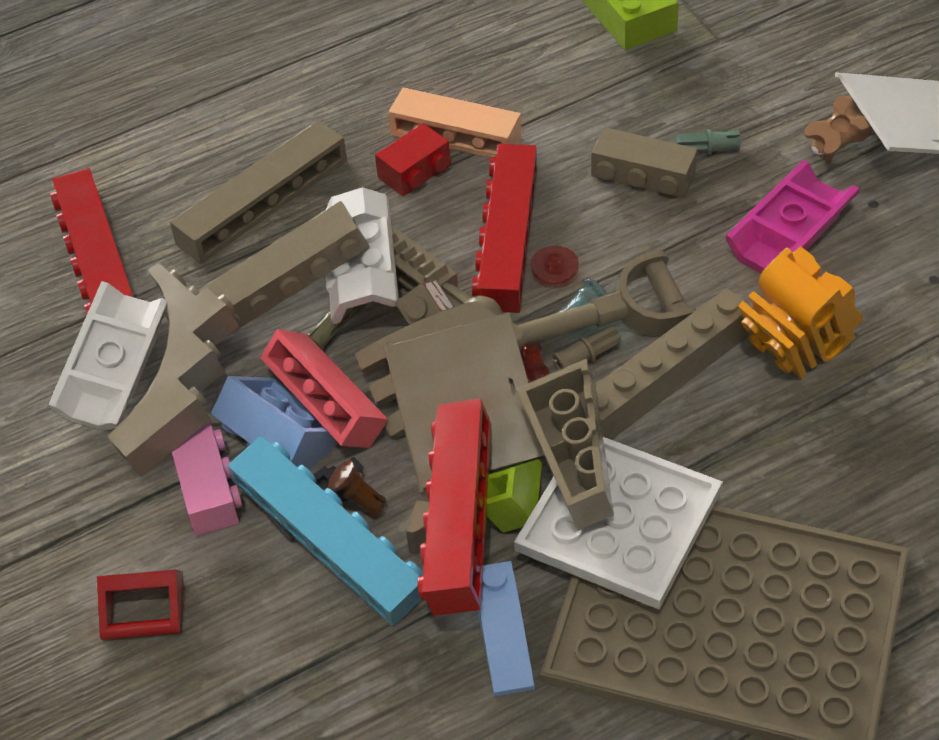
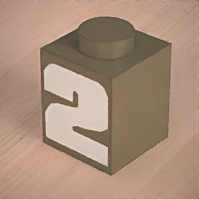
[395,279,454,325]

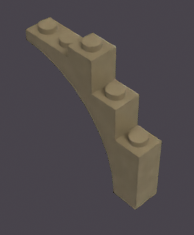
[107,262,239,477]

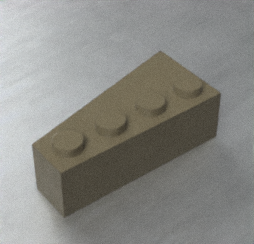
[517,359,614,531]

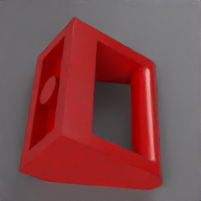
[97,569,184,640]

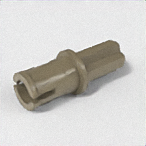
[552,327,621,371]

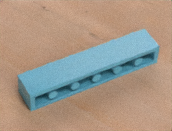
[227,435,423,627]

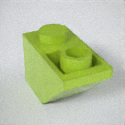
[486,459,542,533]

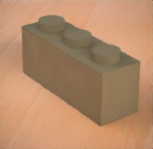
[591,127,698,198]

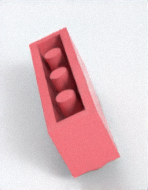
[260,329,389,448]

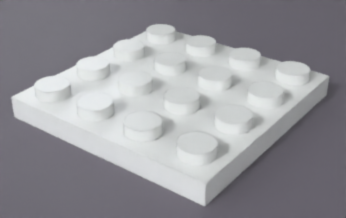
[514,437,723,610]

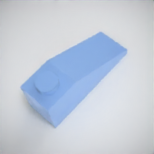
[477,561,535,697]

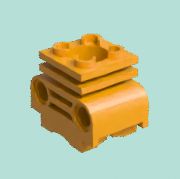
[738,246,863,379]

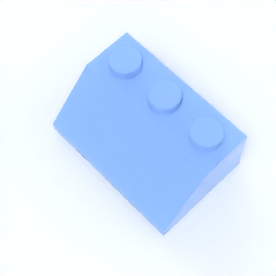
[211,376,339,470]

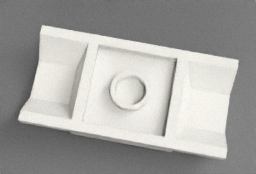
[326,187,399,324]
[48,281,167,431]

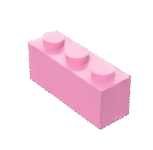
[172,421,243,536]

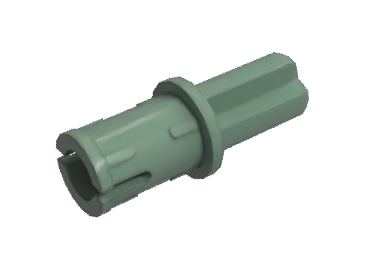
[675,129,741,155]

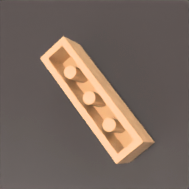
[389,88,522,157]

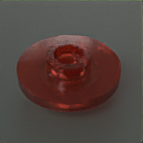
[531,246,579,284]

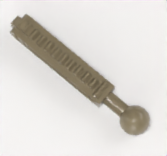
[325,202,503,316]

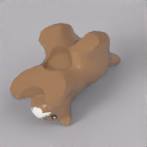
[804,95,873,163]

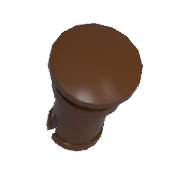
[326,460,386,517]

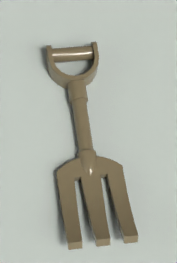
[355,250,696,440]

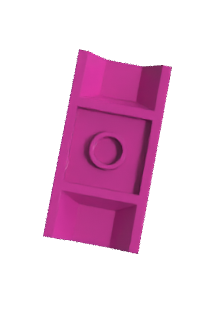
[726,160,860,274]

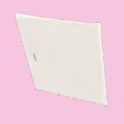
[835,72,939,154]

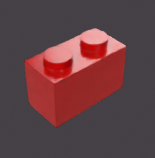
[375,123,451,197]

